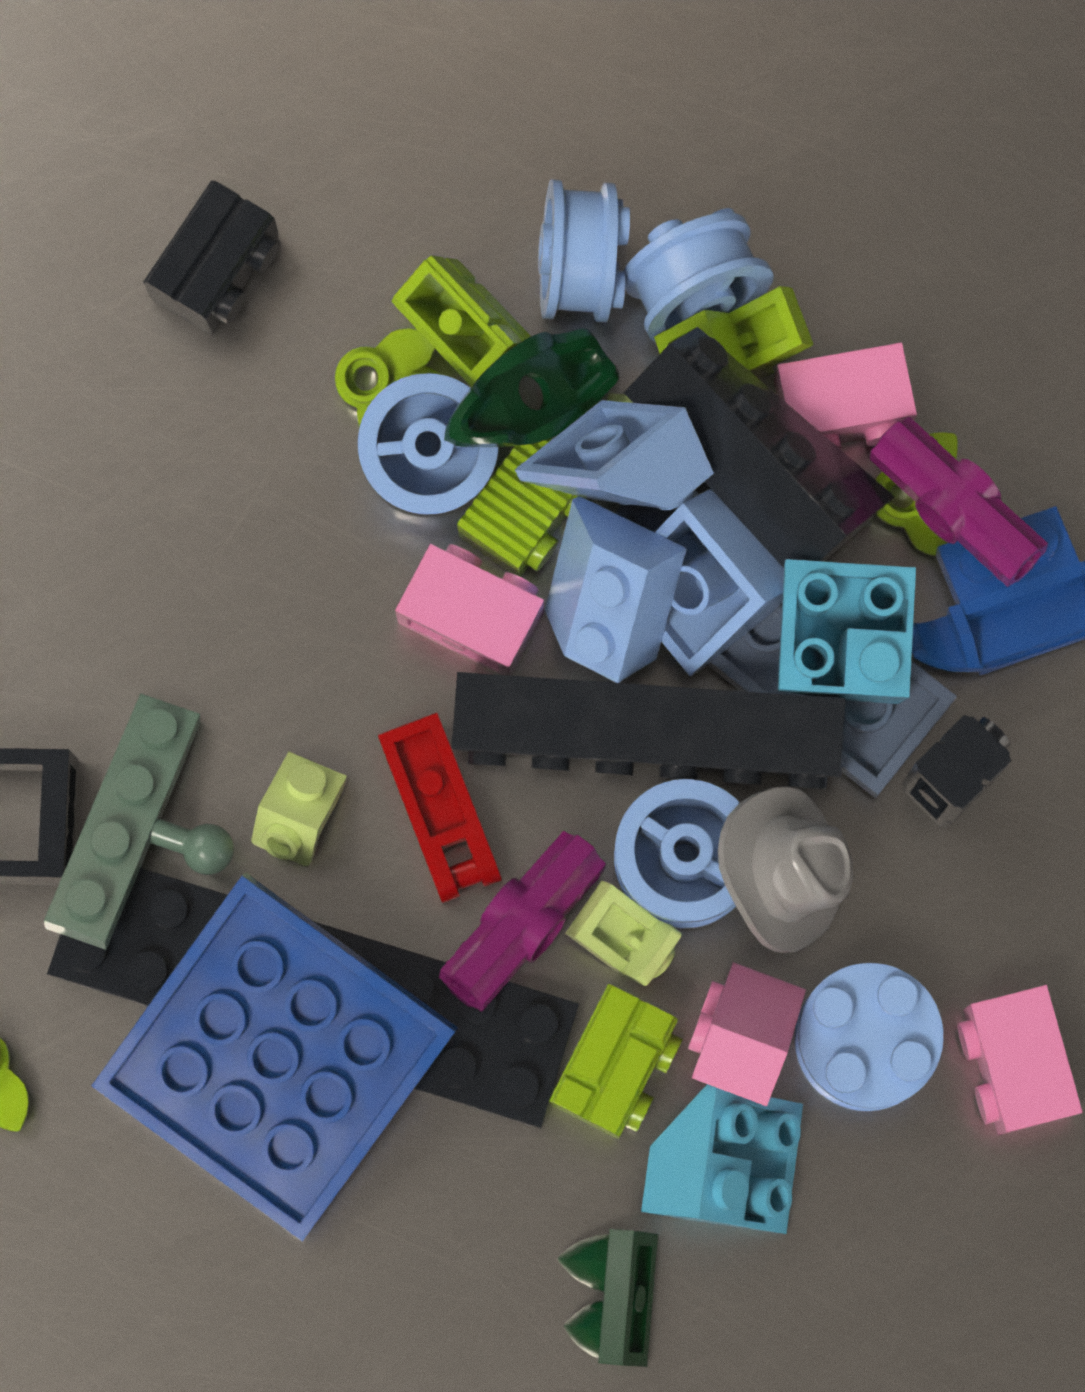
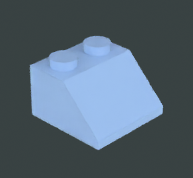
[515,400,714,510]
[655,489,784,677]
[545,496,687,683]

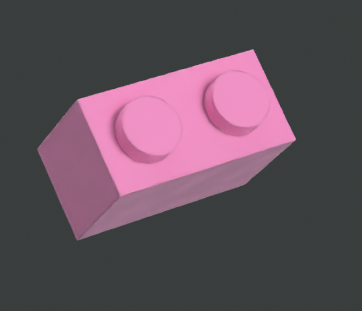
[774,342,917,449]
[395,544,545,676]
[688,962,806,1106]
[957,985,1083,1135]

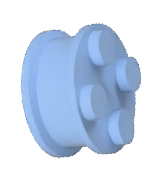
[538,179,630,322]
[624,208,774,342]
[358,373,498,515]
[614,779,740,929]
[794,963,943,1111]

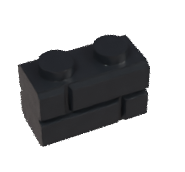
[143,180,280,334]
[903,715,1012,828]

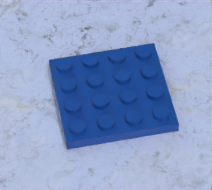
[91,873,458,1242]

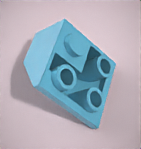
[778,559,916,704]
[641,1084,803,1234]

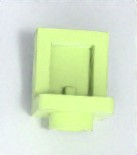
[251,751,347,866]
[565,880,682,986]

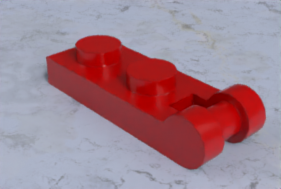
[377,712,502,904]

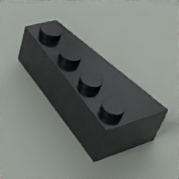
[624,327,895,568]

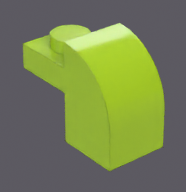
[654,286,814,380]

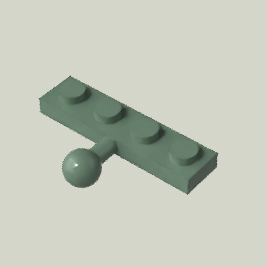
[44,693,234,950]

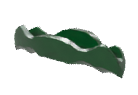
[444,328,619,448]

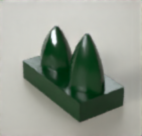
[558,1229,658,1367]

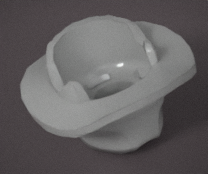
[717,787,854,953]

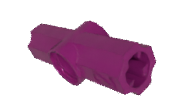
[870,416,1048,587]
[439,831,606,1011]

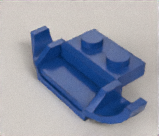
[912,506,1085,676]

